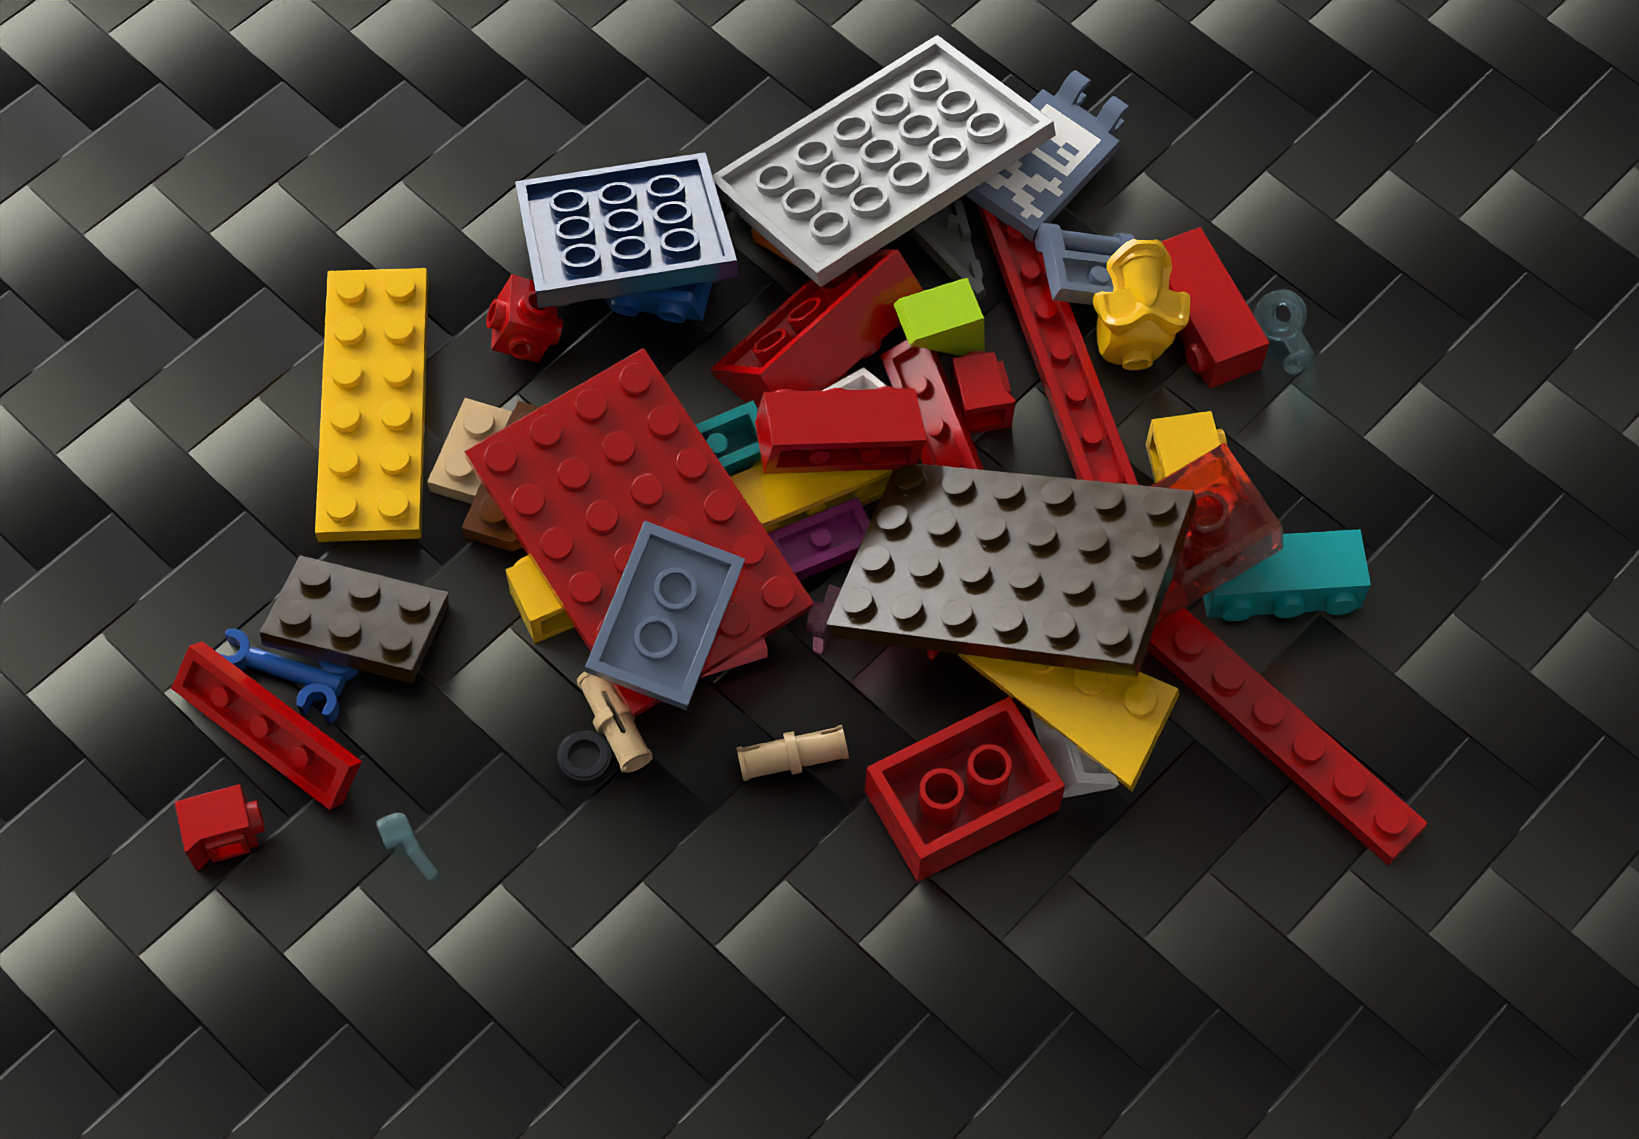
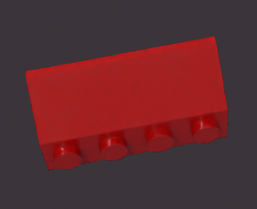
[710,249,923,409]

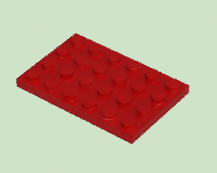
[464,348,814,718]

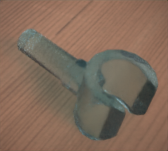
[376,813,439,881]

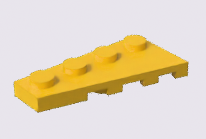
[959,654,1179,792]

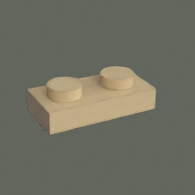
[427,398,512,504]

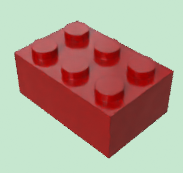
[865,696,1065,882]

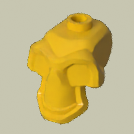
[1093,239,1190,370]

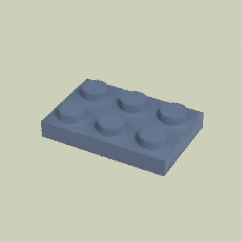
[585,521,745,711]

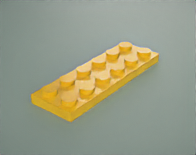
[315,268,429,542]

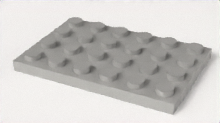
[712,35,1056,287]

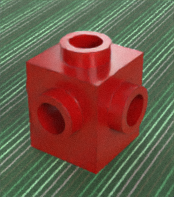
[486,274,563,363]

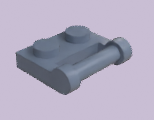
[1035,223,1135,305]

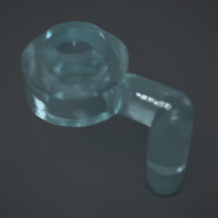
[1254,289,1315,374]

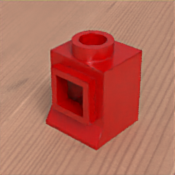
[950,351,1016,434]
[175,784,265,871]

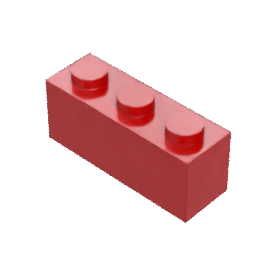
[1161,227,1270,389]
[755,386,926,474]

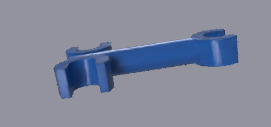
[219,628,359,724]

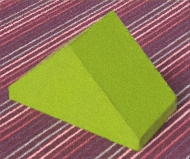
[893,278,985,356]

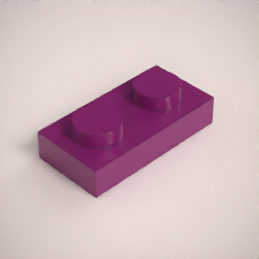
[768,498,870,581]

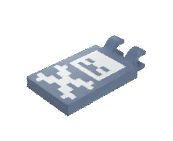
[965,70,1129,242]

